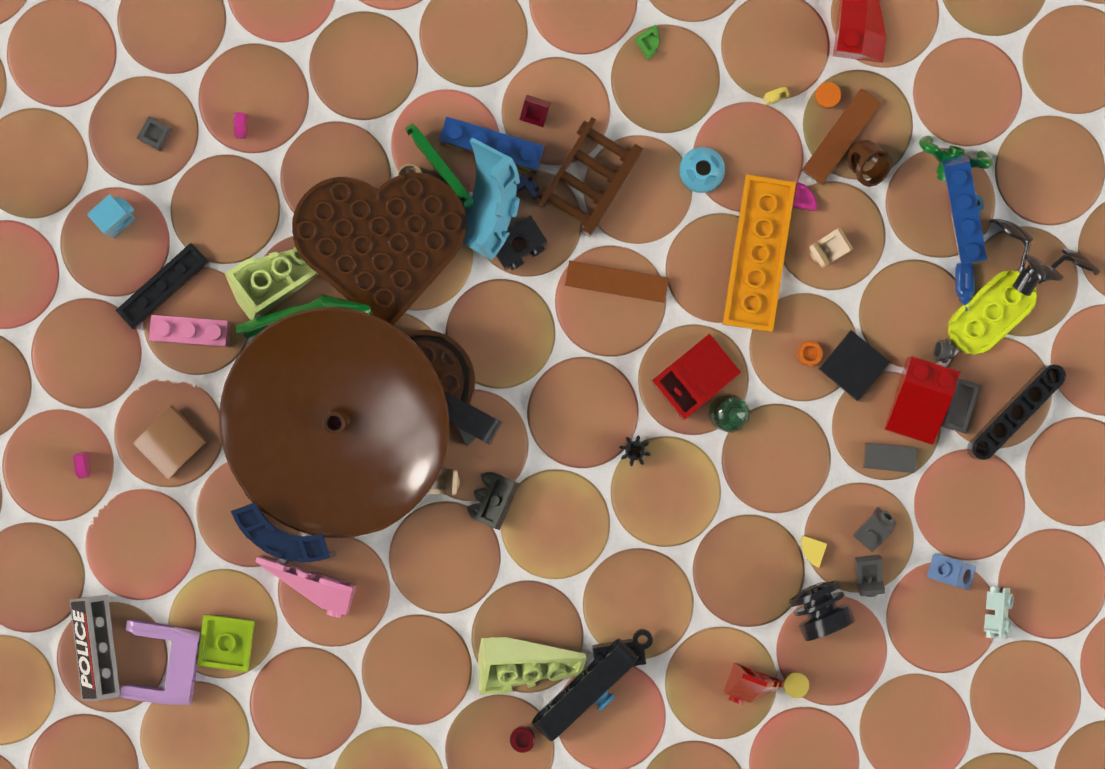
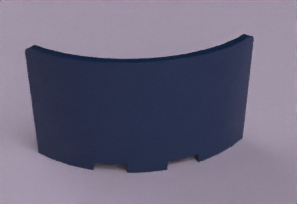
[231,502,336,562]

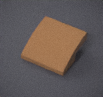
[133,405,207,480]

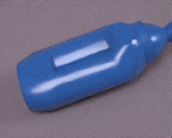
[955,263,975,311]

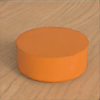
[815,82,841,109]
[797,341,823,366]

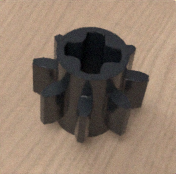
[619,435,650,466]

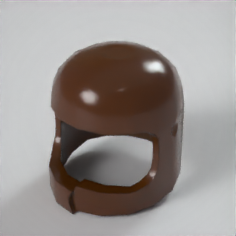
[847,140,892,187]

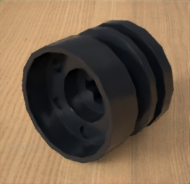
[788,580,855,641]

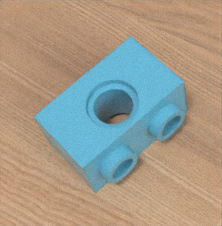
[87,194,136,238]

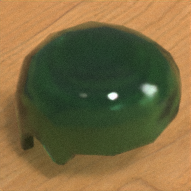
[708,394,750,433]

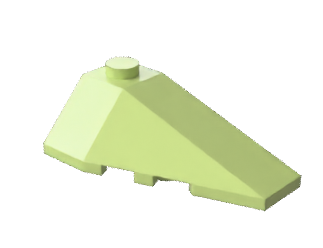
[225,247,319,320]

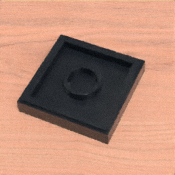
[818,330,890,401]

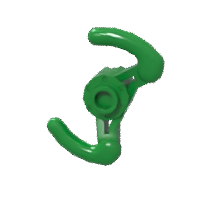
[919,136,993,182]

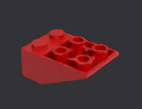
[651,333,741,420]

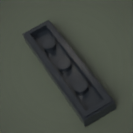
[116,243,209,329]

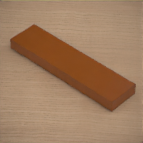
[801,88,881,185]
[565,260,669,303]

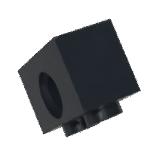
[496,216,547,271]

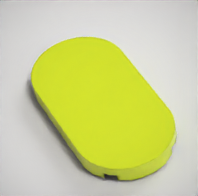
[948,270,1037,355]

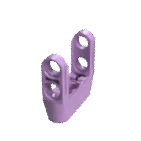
[119,620,201,705]

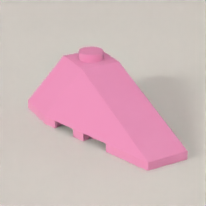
[255,556,357,618]

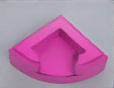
[792,182,817,211]

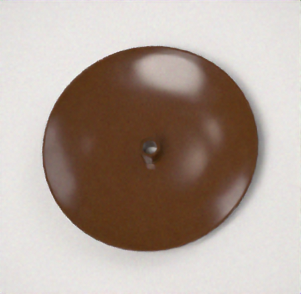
[219,307,449,538]

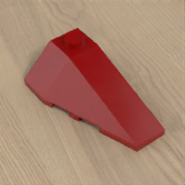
[833,0,886,63]
[724,663,784,705]

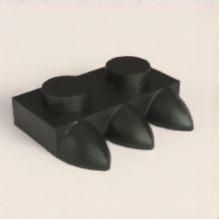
[467,472,520,530]

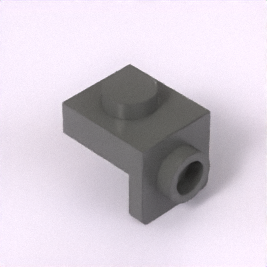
[853,507,896,552]
[855,555,885,597]

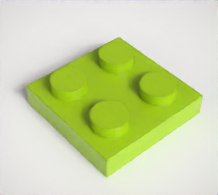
[197,614,255,672]

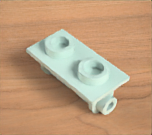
[984,586,1014,640]

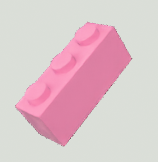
[149,315,232,348]

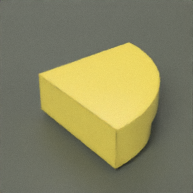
[763,86,790,106]
[801,535,827,568]

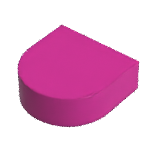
[234,112,248,139]
[73,452,90,479]

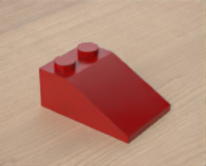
[884,356,960,445]

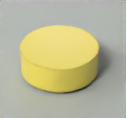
[783,672,809,698]

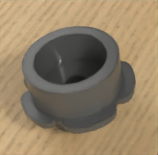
[933,338,955,363]

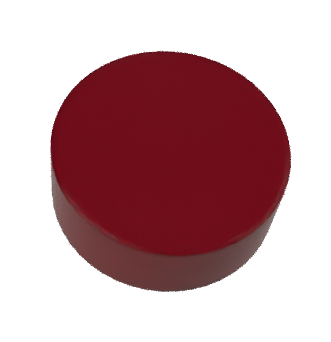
[510,726,535,753]

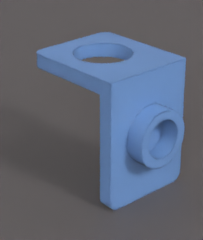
[927,554,976,590]

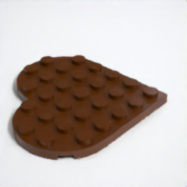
[292,172,466,326]

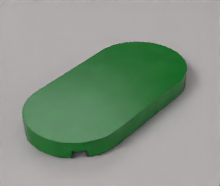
[405,123,475,208]

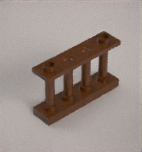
[537,117,644,237]

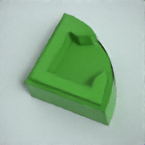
[634,25,659,61]

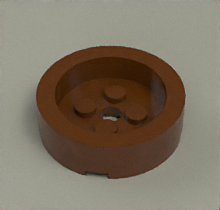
[405,330,476,426]

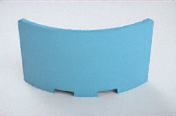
[463,138,520,260]

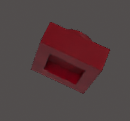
[519,95,551,127]

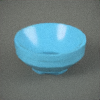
[679,147,725,193]

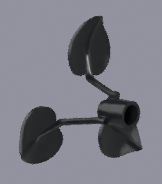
[989,219,1100,296]

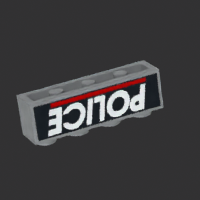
[69,595,120,701]

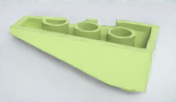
[478,637,586,695]

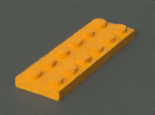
[722,174,796,332]

